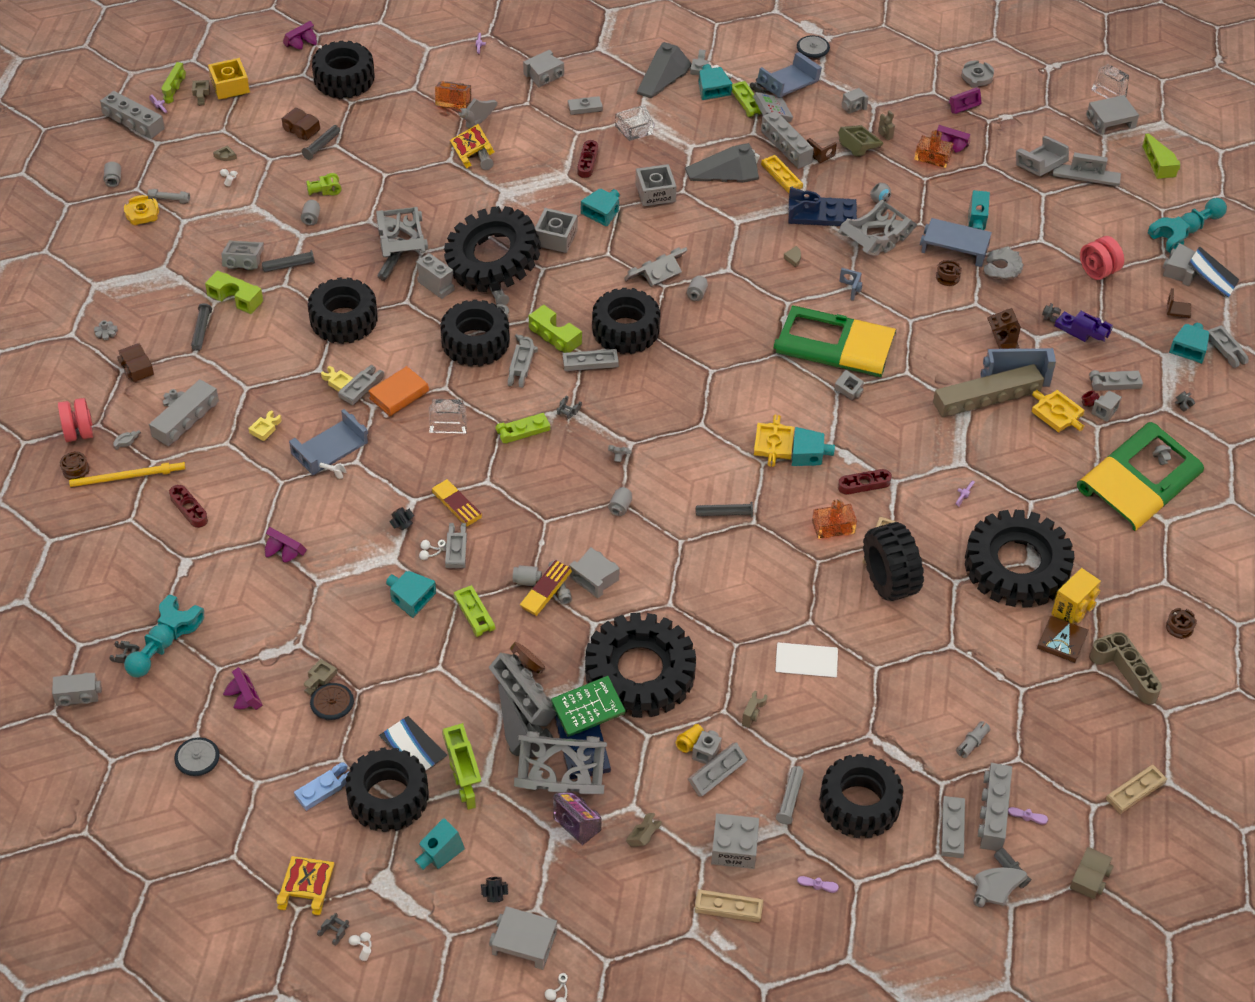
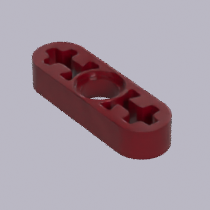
[577,140,598,178]
[838,469,892,495]
[169,485,208,528]

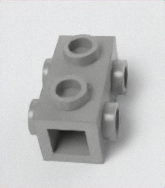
[52,673,102,706]

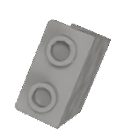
[1086,95,1139,135]
[1016,136,1069,176]
[489,906,557,970]

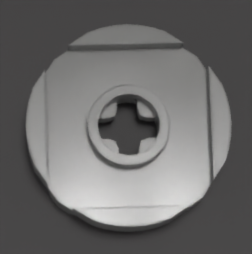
[961,60,994,88]

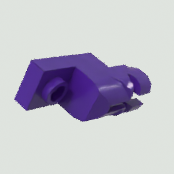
[1054,310,1113,342]

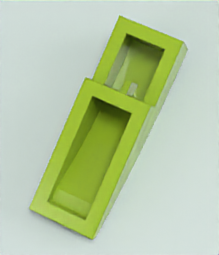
[442,723,482,788]

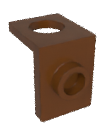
[807,138,837,163]
[1167,288,1191,318]

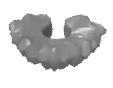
[983,246,1024,280]

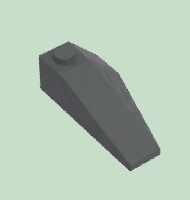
[637,42,692,98]
[685,143,759,183]
[498,683,556,758]

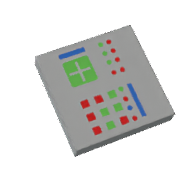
[753,92,793,122]

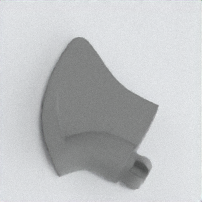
[458,98,498,128]
[973,868,1027,907]

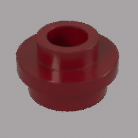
[1081,390,1100,407]

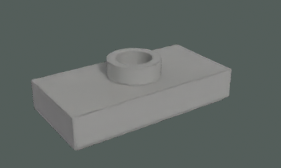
[568,96,603,115]

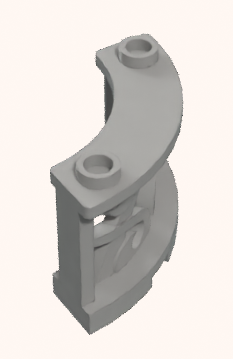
[838,200,917,256]
[376,207,428,257]
[514,731,607,794]

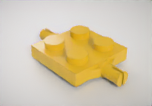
[1031,390,1085,433]
[754,414,795,467]

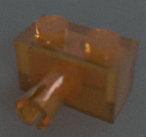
[435,81,471,110]
[914,130,954,168]
[812,499,857,539]

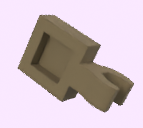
[192,80,210,105]
[878,110,895,140]
[304,659,337,696]
[742,691,767,728]
[626,813,662,846]

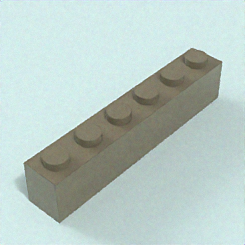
[933,364,1044,417]

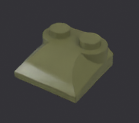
[838,125,883,157]

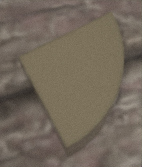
[213,145,237,161]
[784,246,801,267]

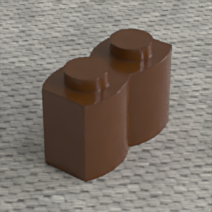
[281,108,320,140]
[117,343,154,382]

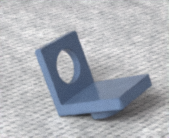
[839,268,863,301]

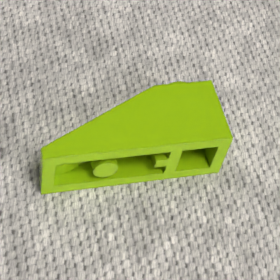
[1142,133,1180,179]

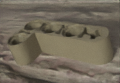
[1090,632,1162,705]

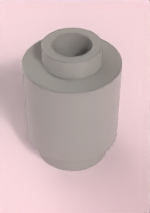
[103,162,121,187]
[301,200,320,225]
[686,275,708,301]
[608,487,632,516]
[513,565,542,586]

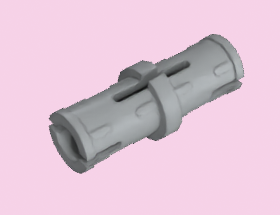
[956,721,991,758]

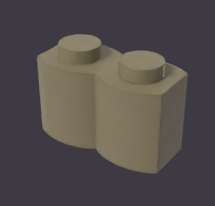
[1070,847,1114,899]

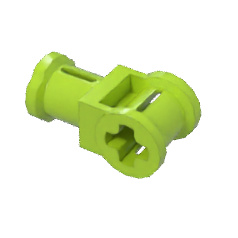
[306,173,342,195]

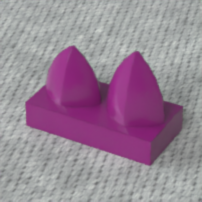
[283,21,317,50]
[948,87,982,114]
[936,125,970,153]
[265,527,307,563]
[223,667,263,710]

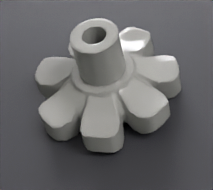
[94,320,118,340]
[163,389,184,407]
[608,445,632,462]

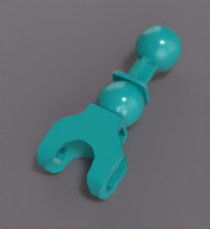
[1148,198,1227,253]
[124,594,205,678]

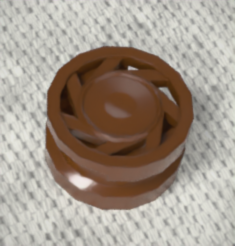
[936,260,962,286]
[60,451,90,480]
[1166,608,1197,639]

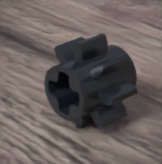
[389,507,414,531]
[481,876,508,902]

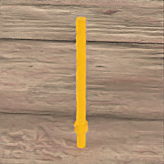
[69,462,186,487]

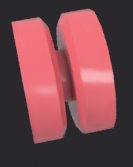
[1080,236,1124,280]
[58,398,93,443]

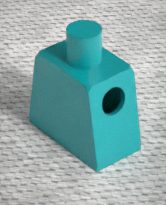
[698,64,732,100]
[581,189,620,227]
[968,190,990,230]
[1169,323,1209,363]
[791,427,835,466]
[386,571,436,618]
[414,818,465,870]

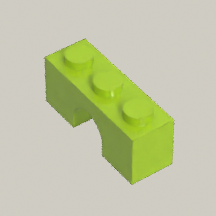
[205,270,263,314]
[528,305,582,353]

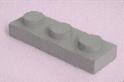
[563,349,619,371]
[688,743,748,797]
[941,796,965,858]

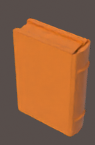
[368,366,429,416]

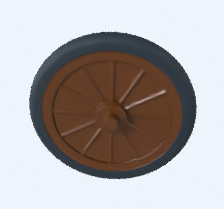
[310,683,354,720]

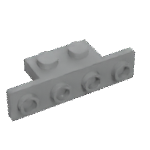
[1053,152,1121,186]
[624,247,688,287]

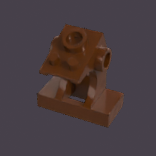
[987,308,1021,349]

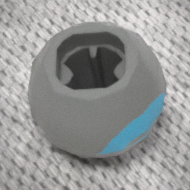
[870,183,891,203]

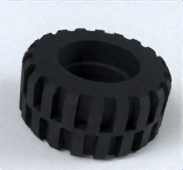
[312,40,375,99]
[308,277,378,344]
[592,288,660,354]
[440,299,510,367]
[863,522,924,601]
[345,747,429,832]
[819,754,904,838]

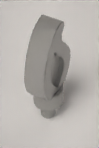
[515,334,538,353]
[113,430,141,450]

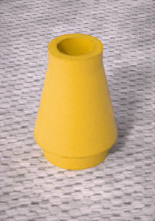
[675,724,704,753]

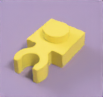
[321,366,353,392]
[248,410,282,441]

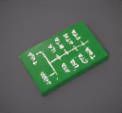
[551,676,626,737]

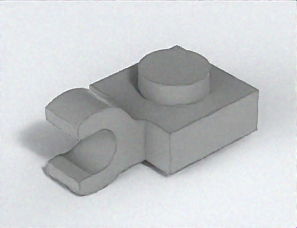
[690,49,709,75]

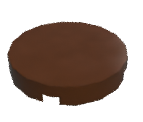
[510,641,545,674]

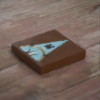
[1037,616,1089,663]

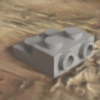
[222,240,264,270]

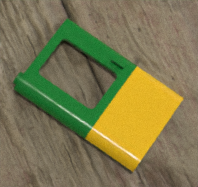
[773,305,896,378]
[1077,422,1204,531]

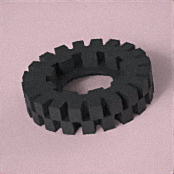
[444,206,541,292]
[965,509,1075,608]
[585,612,696,718]

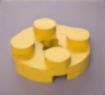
[124,195,159,225]

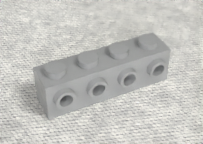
[100,91,165,139]
[761,111,813,169]
[149,379,219,446]
[489,652,557,727]
[978,763,1012,851]

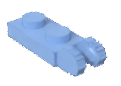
[294,762,348,811]

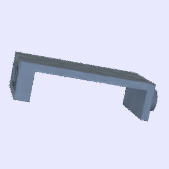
[757,52,822,98]
[920,218,992,267]
[980,348,1056,387]
[289,409,368,475]

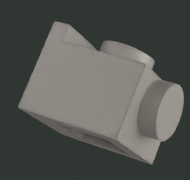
[842,88,868,114]
[834,370,864,401]
[1091,391,1122,422]
[692,730,722,764]

